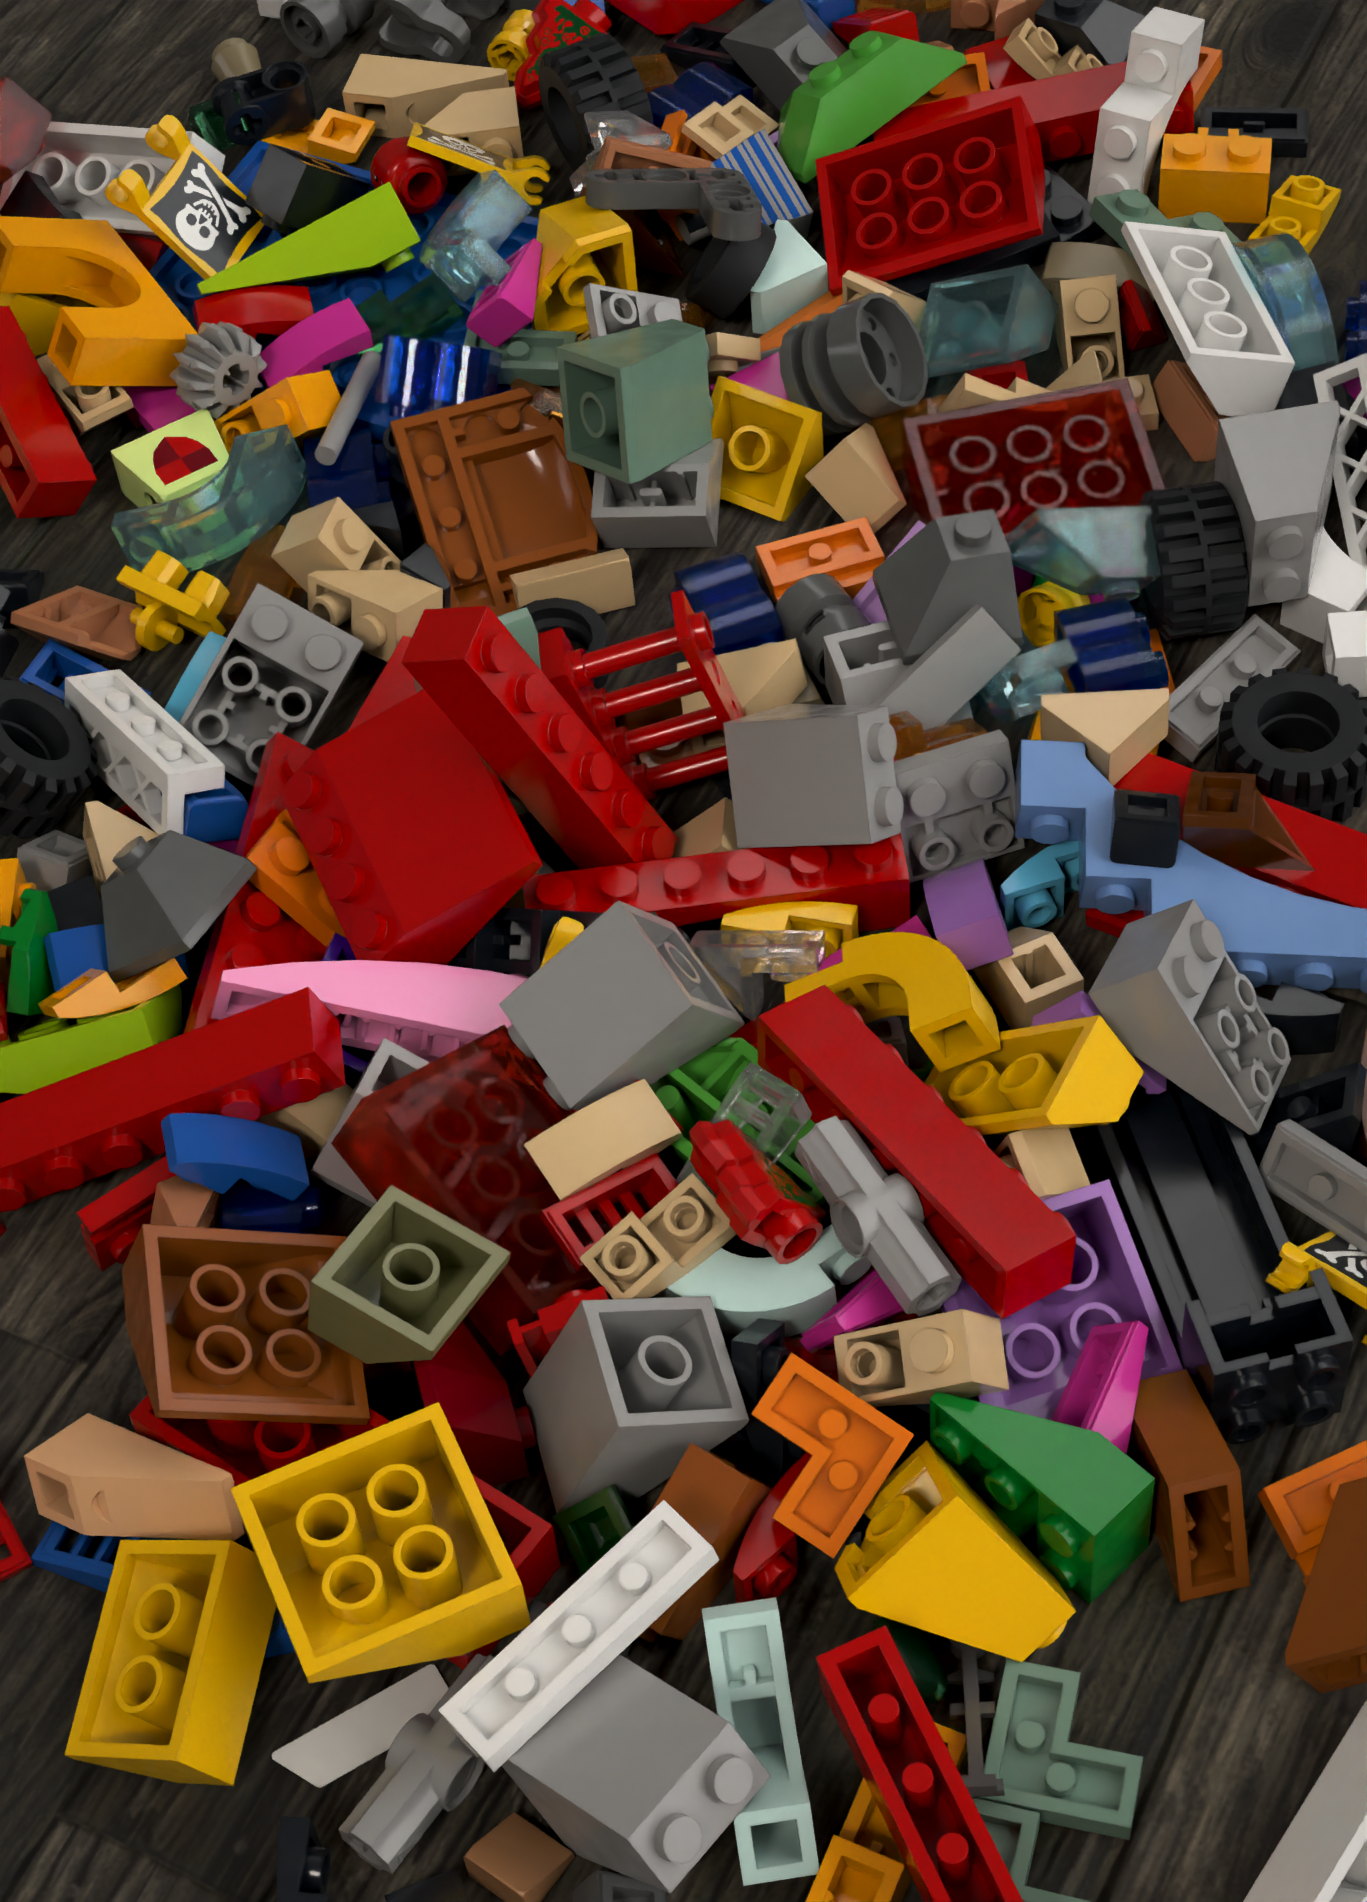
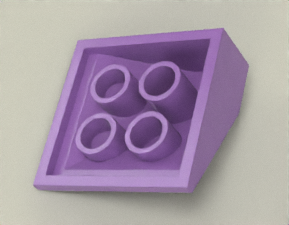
[940,1179,1183,1420]

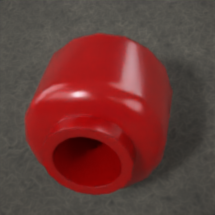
[370,136,448,215]

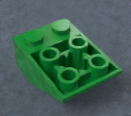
[930,1392,1155,1604]

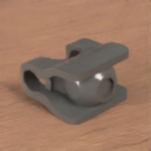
[379,0,504,63]

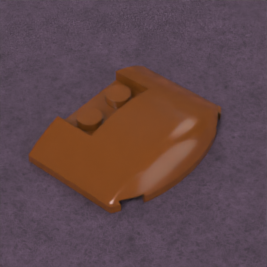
[390,387,598,617]

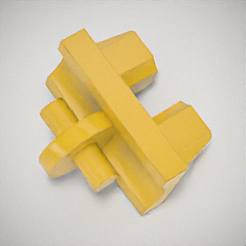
[116,550,230,651]

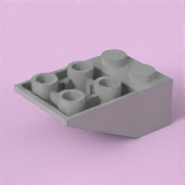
[179,583,364,787]
[1088,899,1291,1135]

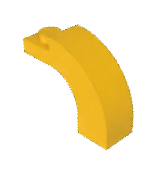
[784,932,1001,1072]

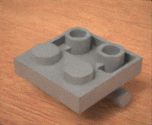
[894,729,1025,883]

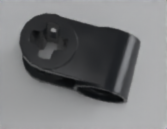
[211,60,316,146]

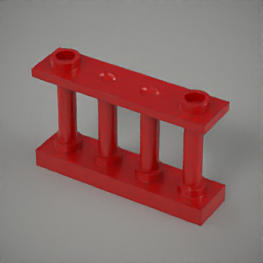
[538,589,746,801]

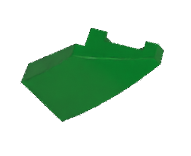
[0,888,58,1016]

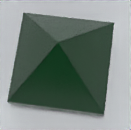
[552,1484,635,1576]

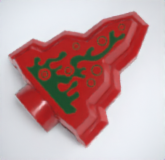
[514,0,612,111]
[689,1119,827,1264]

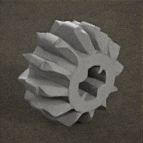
[169,321,268,419]

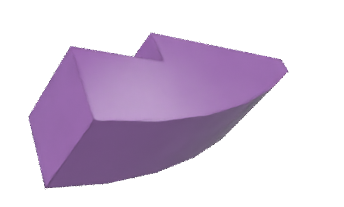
[923,858,1014,971]

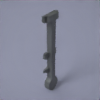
[947,1639,1005,1797]

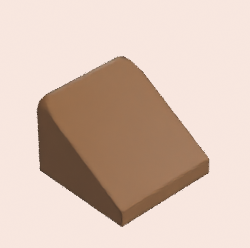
[463,1812,575,1902]

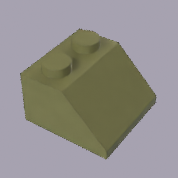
[308,1185,511,1364]

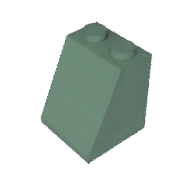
[556,319,714,484]

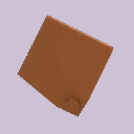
[122,1224,370,1426]

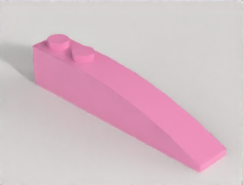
[211,960,529,1076]

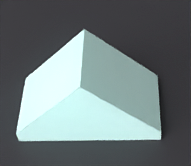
[750,219,828,334]

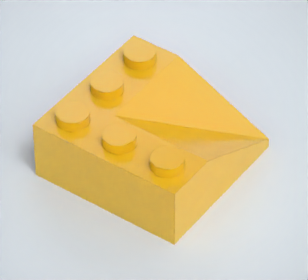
[230,1402,531,1683]

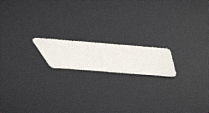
[272,1664,449,1788]

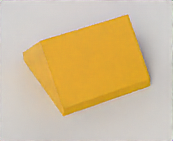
[711,375,824,522]

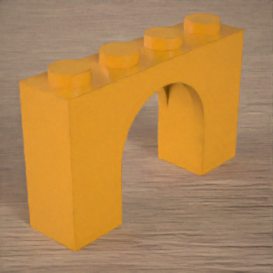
[0,216,198,386]

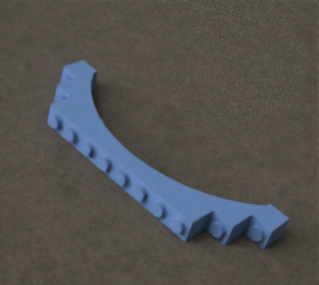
[1015,739,1367,993]

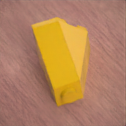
[532,196,638,335]
[834,1440,1076,1662]

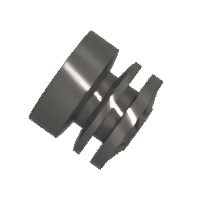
[779,293,928,437]

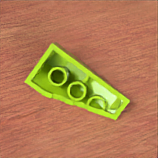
[197,181,421,298]
[0,984,183,1094]

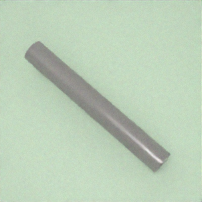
[315,351,383,466]

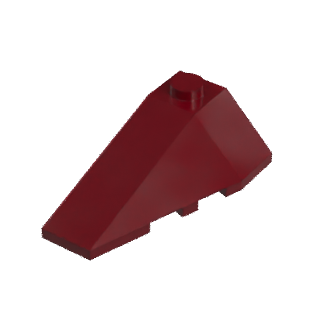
[413,1321,537,1486]

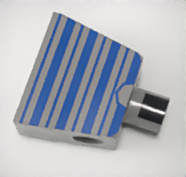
[676,129,813,245]

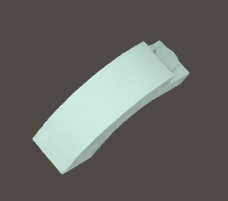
[651,1224,872,1340]
[702,1597,819,1886]

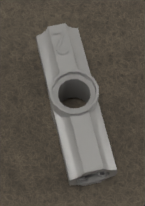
[794,1116,962,1317]
[338,1653,495,1874]

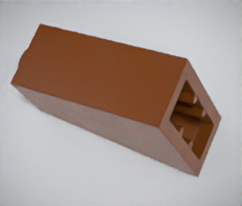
[1127,1369,1251,1602]
[639,1443,773,1643]
[1285,1477,1367,1693]

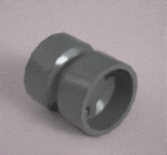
[279,0,374,58]
[773,573,871,685]

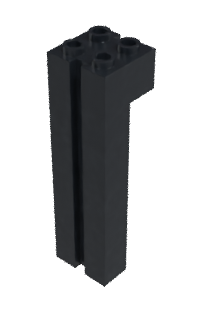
[1081,1079,1354,1444]

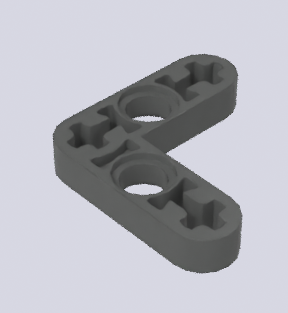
[586,168,762,241]

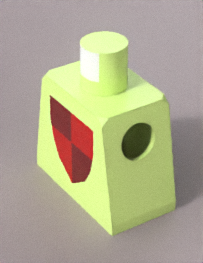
[111,408,242,535]

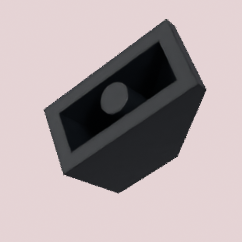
[245,143,371,235]

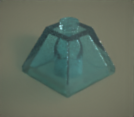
[919,264,1059,378]
[1005,506,1161,603]

